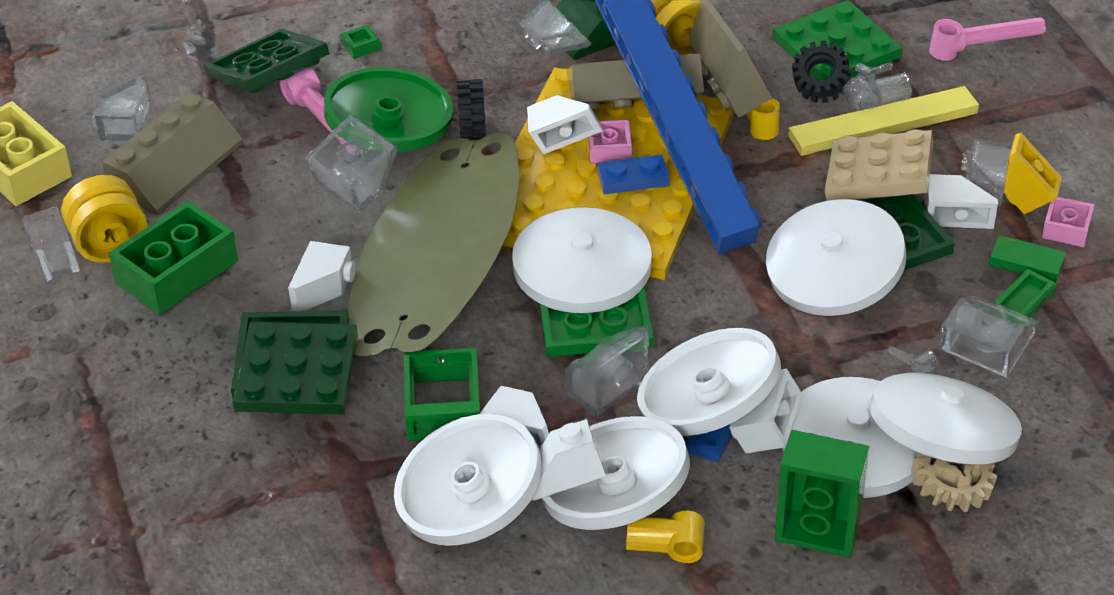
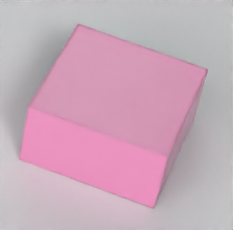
[588,120,632,164]
[1042,197,1095,247]

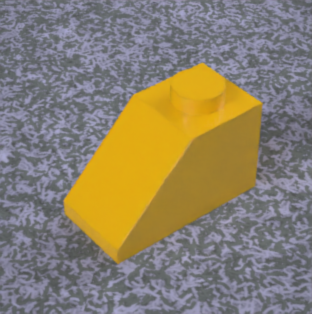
[1004,132,1062,215]

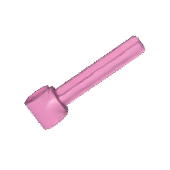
[929,17,1046,61]
[280,67,362,154]

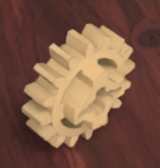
[911,452,997,512]

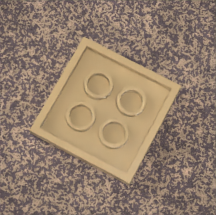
[825,129,934,201]

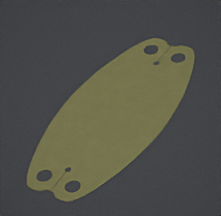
[348,133,519,356]

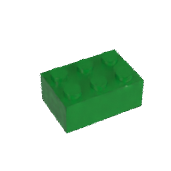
[108,200,238,315]
[774,429,870,558]

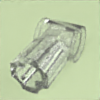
[842,73,912,112]

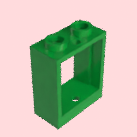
[404,348,480,441]

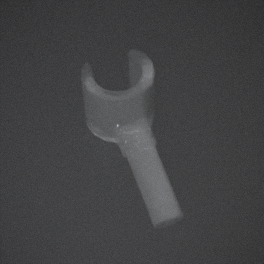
[853,62,893,86]
[887,346,936,374]

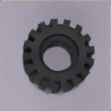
[792,40,851,103]
[457,79,486,138]

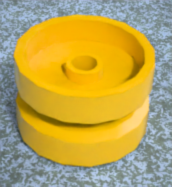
[651,0,702,55]
[61,175,148,263]

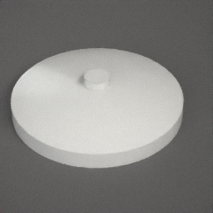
[766,199,906,316]
[512,208,652,313]
[637,328,781,436]
[870,373,1022,464]
[782,377,917,498]
[394,414,542,546]
[542,416,690,530]

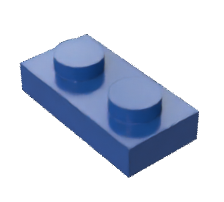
[597,154,669,194]

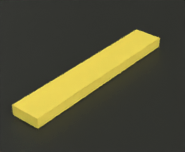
[788,86,979,156]

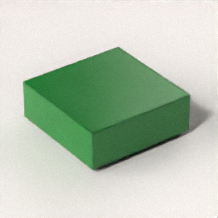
[340,25,381,59]

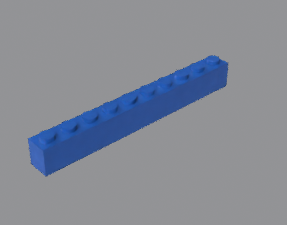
[595,0,761,255]

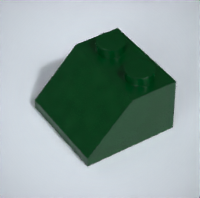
[543,0,616,60]

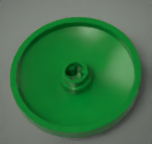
[323,67,453,152]

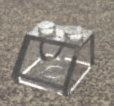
[304,114,398,213]
[942,294,1040,378]
[565,326,649,417]

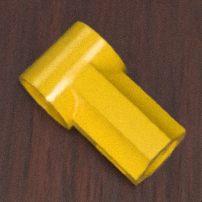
[746,98,780,140]
[626,511,705,563]

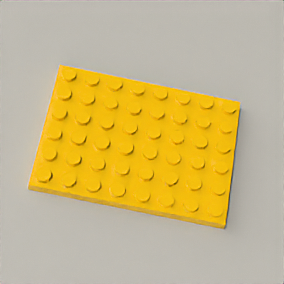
[503,67,735,280]

